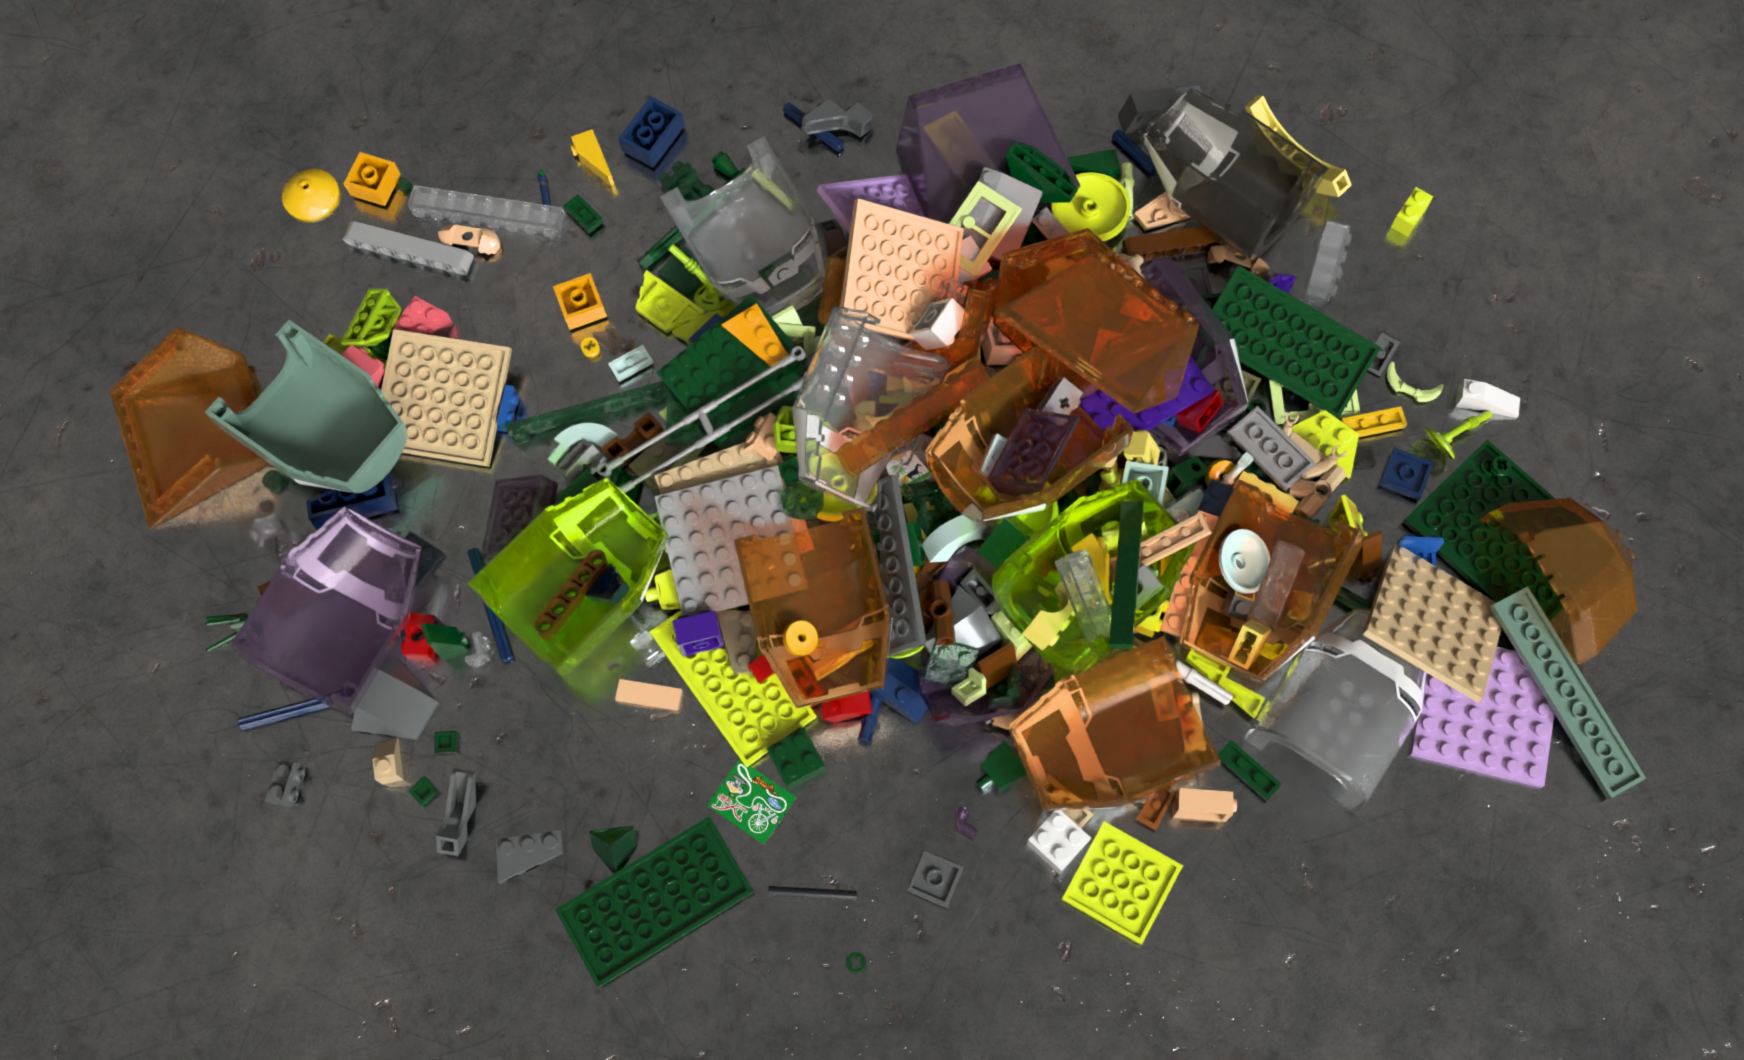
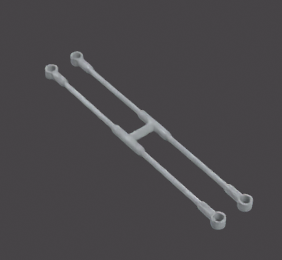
[597,346,818,499]

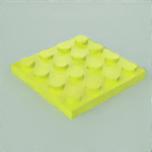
[1061,821,1183,945]

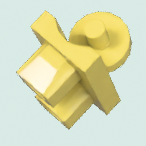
[1099,461,1124,494]

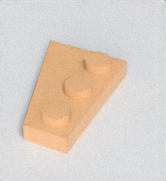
[1134,192,1204,231]

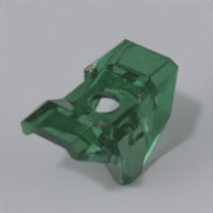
[901,479,956,537]

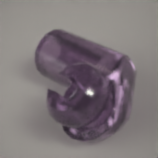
[954,806,978,839]

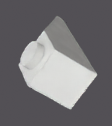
[1455,379,1520,418]

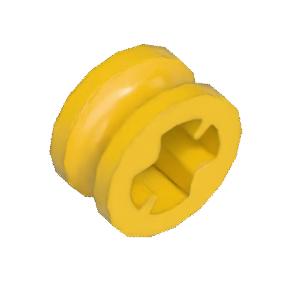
[581,337,600,358]

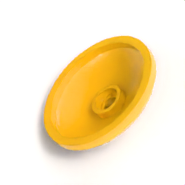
[281,168,340,221]

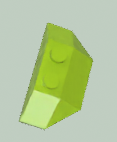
[341,289,402,346]
[773,406,840,455]

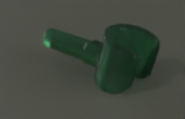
[396,177,425,194]

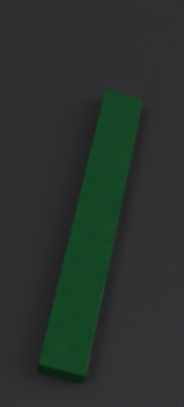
[1109,501,1144,649]

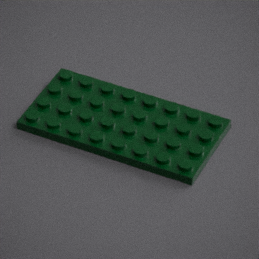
[1195,265,1381,419]
[555,816,754,988]

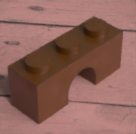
[601,412,663,468]

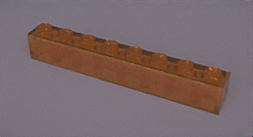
[835,359,996,478]

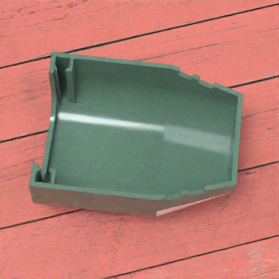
[205,320,407,493]

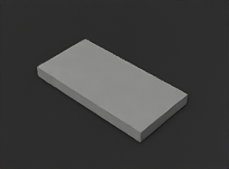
[1226,406,1316,492]

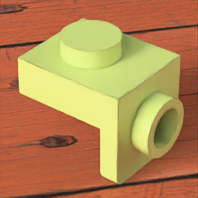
[952,667,986,706]

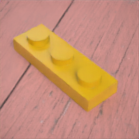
[1341,406,1407,437]

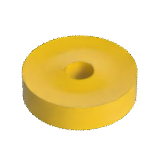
[1205,459,1238,488]
[783,621,818,656]

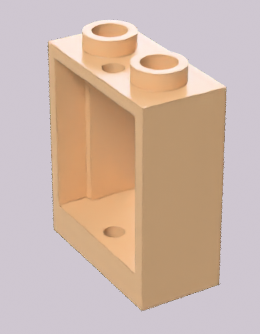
[1173,788,1237,822]

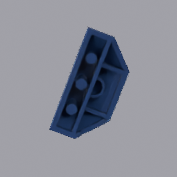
[846,655,929,725]

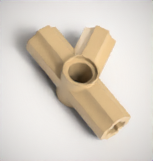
[1287,465,1347,521]

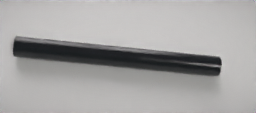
[768,886,857,900]

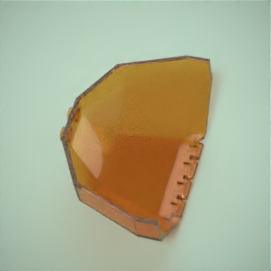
[1481,498,1638,665]

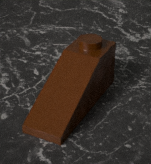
[1346,530,1382,580]

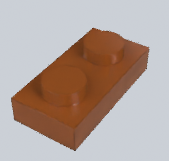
[1136,781,1177,831]

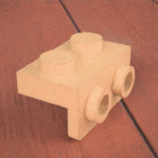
[744,412,777,461]

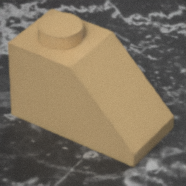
[372,738,404,785]

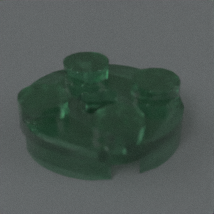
[781,480,824,520]

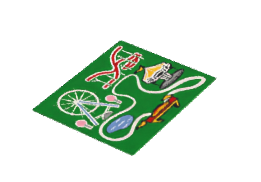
[707,759,796,844]

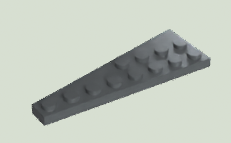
[876,475,927,659]

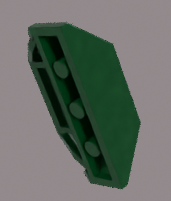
[1005,141,1079,203]

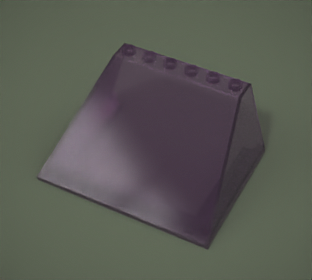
[896,64,1080,224]

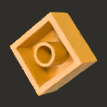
[343,152,401,206]
[553,273,607,330]

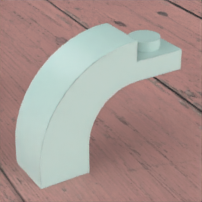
[548,423,619,469]
[922,511,998,562]

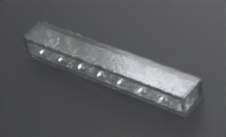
[408,185,566,238]

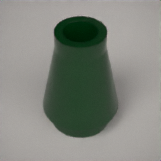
[711,151,739,178]

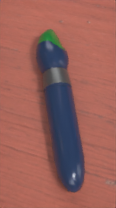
[538,170,550,211]

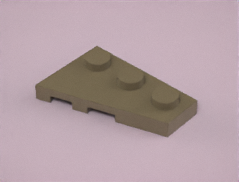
[716,610,759,674]

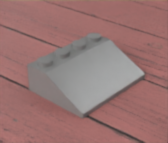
[960,167,1043,266]

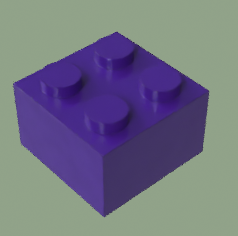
[673,610,725,657]

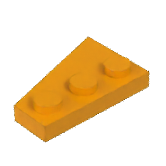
[721,304,788,367]

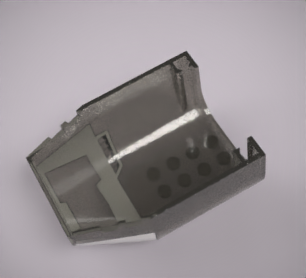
[1143,88,1329,261]

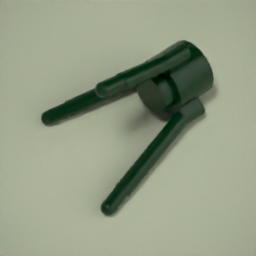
[205,613,251,652]

